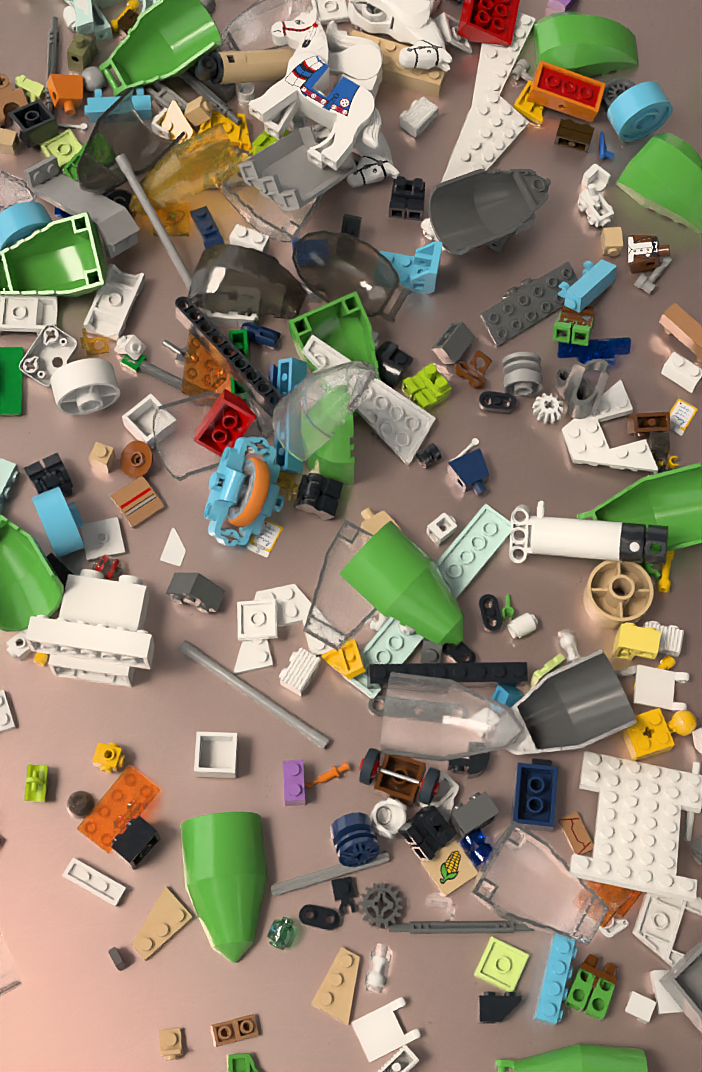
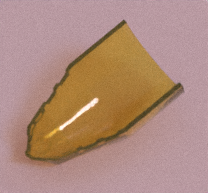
[129,122,241,217]

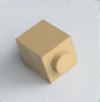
[184,95,214,127]
[0,128,20,156]
[601,227,624,257]
[89,442,116,473]

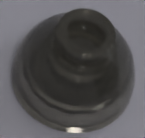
[66,791,95,819]

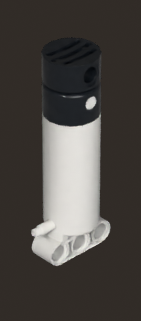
[509,501,669,565]

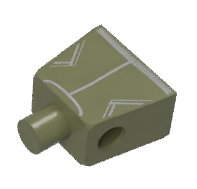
[67,33,98,75]

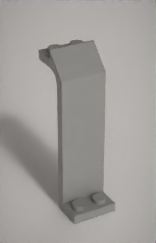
[24,155,140,258]

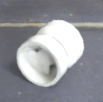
[237,82,255,106]

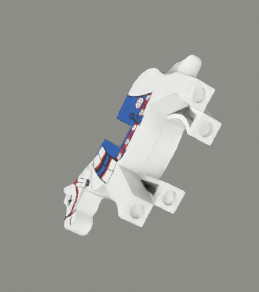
[248,8,382,171]

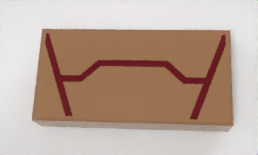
[558,811,593,855]

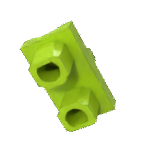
[24,764,49,802]

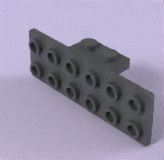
[480,262,578,346]

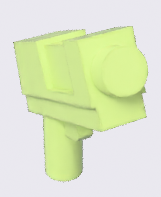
[15,75,46,103]

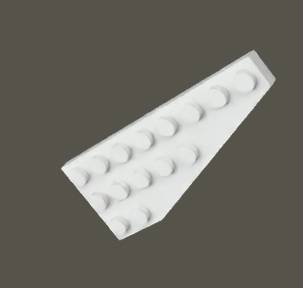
[441,87,529,183]

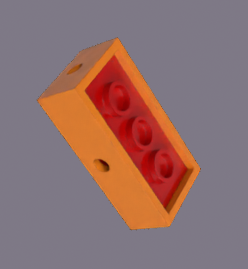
[527,60,605,123]

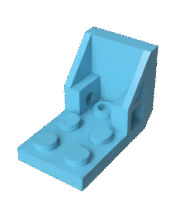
[374,241,443,294]

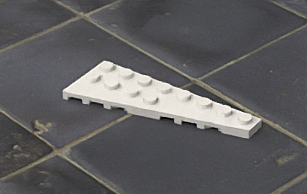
[471,11,536,108]
[302,335,436,465]

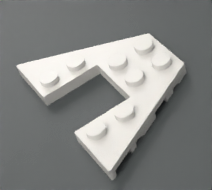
[562,380,658,474]
[234,584,346,675]

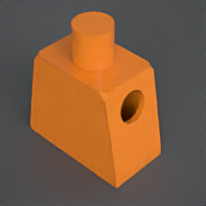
[46,74,83,116]

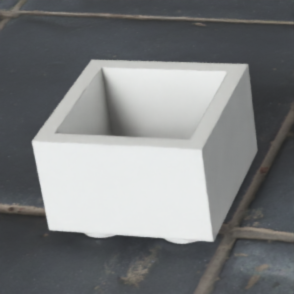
[122,394,177,449]
[194,731,238,778]

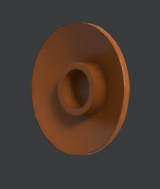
[120,440,153,478]

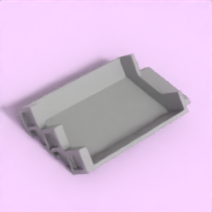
[238,125,357,211]

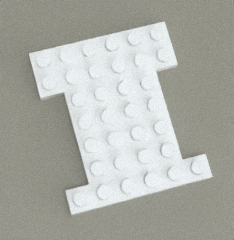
[569,751,702,902]

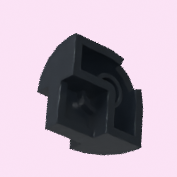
[375,341,413,389]

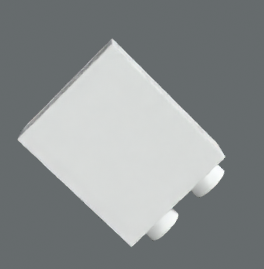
[48,569,150,687]

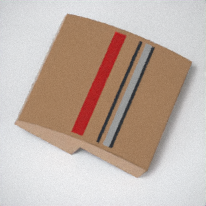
[110,476,164,527]

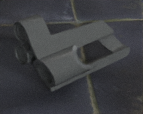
[554,359,609,419]

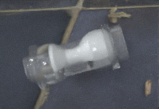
[557,628,582,665]
[365,944,392,994]

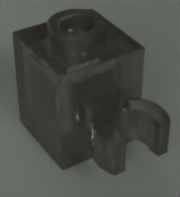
[647,433,671,468]

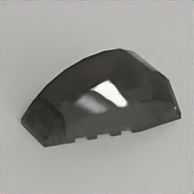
[188,244,307,319]

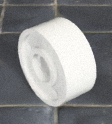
[50,358,120,415]

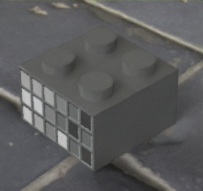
[448,791,499,842]

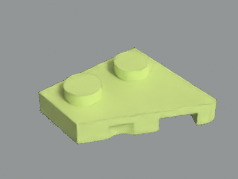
[529,653,565,687]

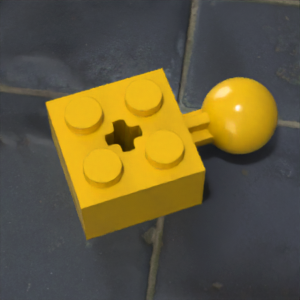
[621,708,697,762]

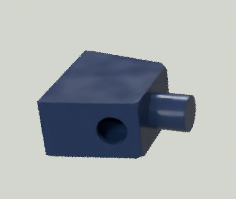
[447,448,489,497]

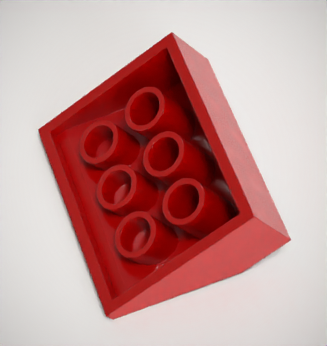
[457,0,520,46]

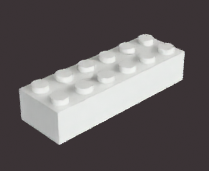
[25,615,155,669]

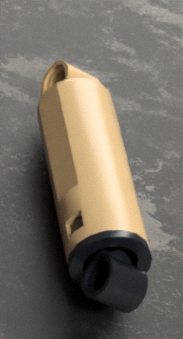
[195,49,295,84]

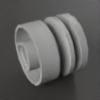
[502,352,543,397]

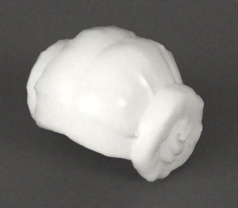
[370,797,408,839]

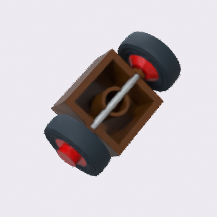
[359,748,440,806]

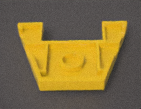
[185,110,252,163]

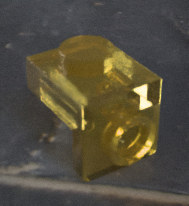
[276,472,299,501]

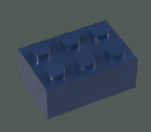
[510,762,558,832]

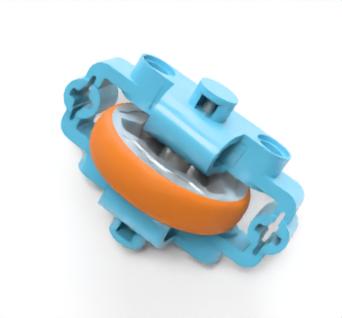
[204,436,284,547]

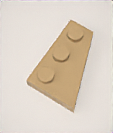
[131,886,193,961]
[311,947,360,1025]

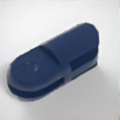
[240,322,281,349]

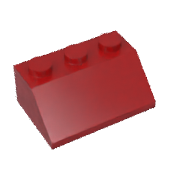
[193,388,256,457]

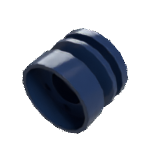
[330,812,380,867]

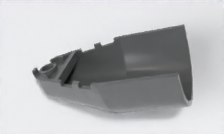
[428,169,551,255]
[493,649,637,755]

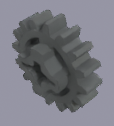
[358,882,403,929]

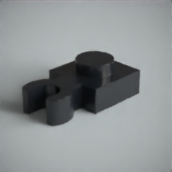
[331,876,355,916]

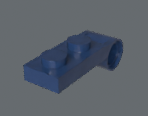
[190,206,226,255]

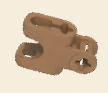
[0,74,28,127]

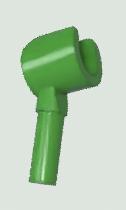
[502,594,514,621]

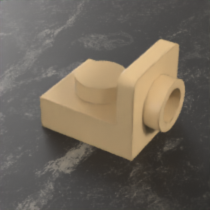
[159,1028,183,1061]

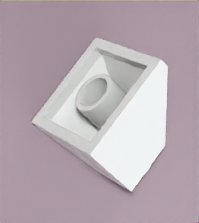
[434,12,472,54]

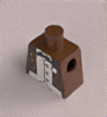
[628,235,670,274]

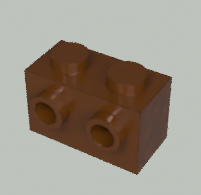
[627,412,671,437]

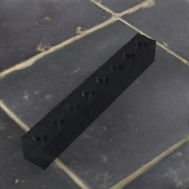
[367,662,528,689]

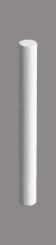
[683,762,701,842]

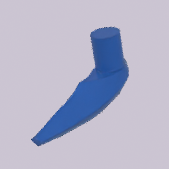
[599,131,614,160]

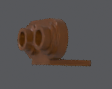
[454,350,492,389]

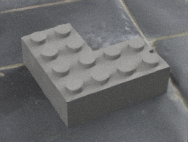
[659,939,702,1034]

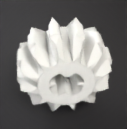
[532,392,564,425]

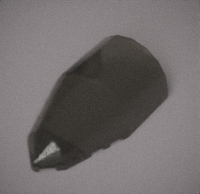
[76,87,186,194]

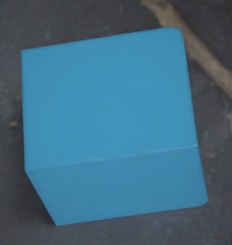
[490,684,525,712]

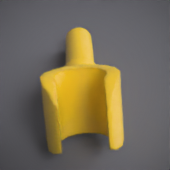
[655,456,679,470]

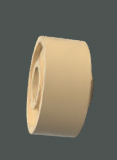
[583,560,654,630]

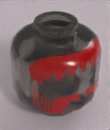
[92,554,123,581]

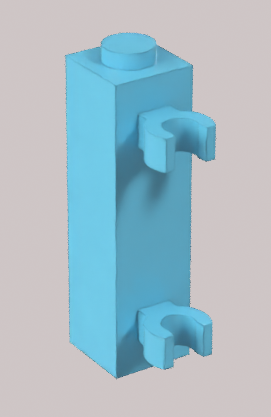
[84,87,152,123]
[558,259,617,313]

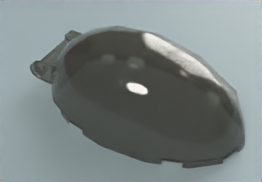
[292,230,412,323]

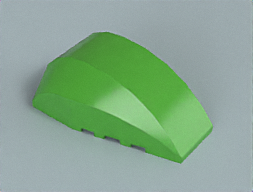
[532,11,639,78]
[616,132,702,234]
[0,212,107,297]
[288,291,381,416]

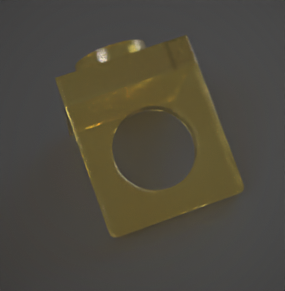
[80,328,109,356]

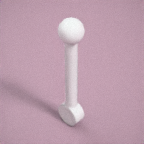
[57,123,88,131]
[450,438,479,461]

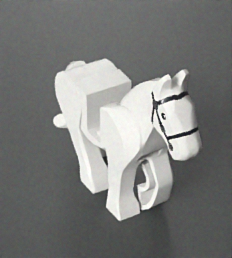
[347,0,452,72]
[290,21,400,188]

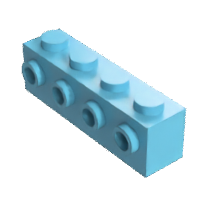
[533,934,577,1026]

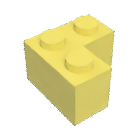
[612,623,661,661]

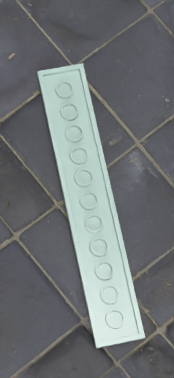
[342,503,511,699]

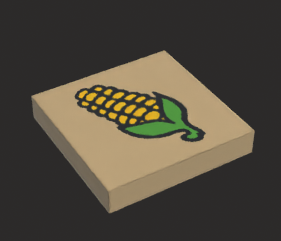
[421,840,479,898]

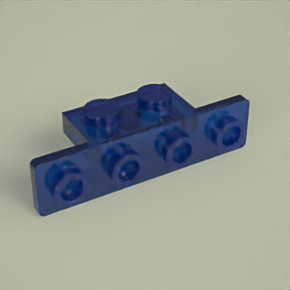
[557,337,631,366]

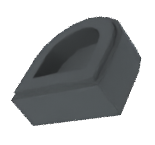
[108,947,127,971]

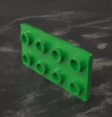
[0,347,24,416]

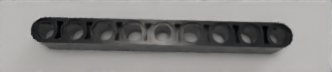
[175,296,284,417]

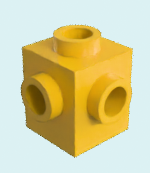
[92,742,125,773]

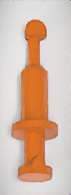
[304,761,351,788]

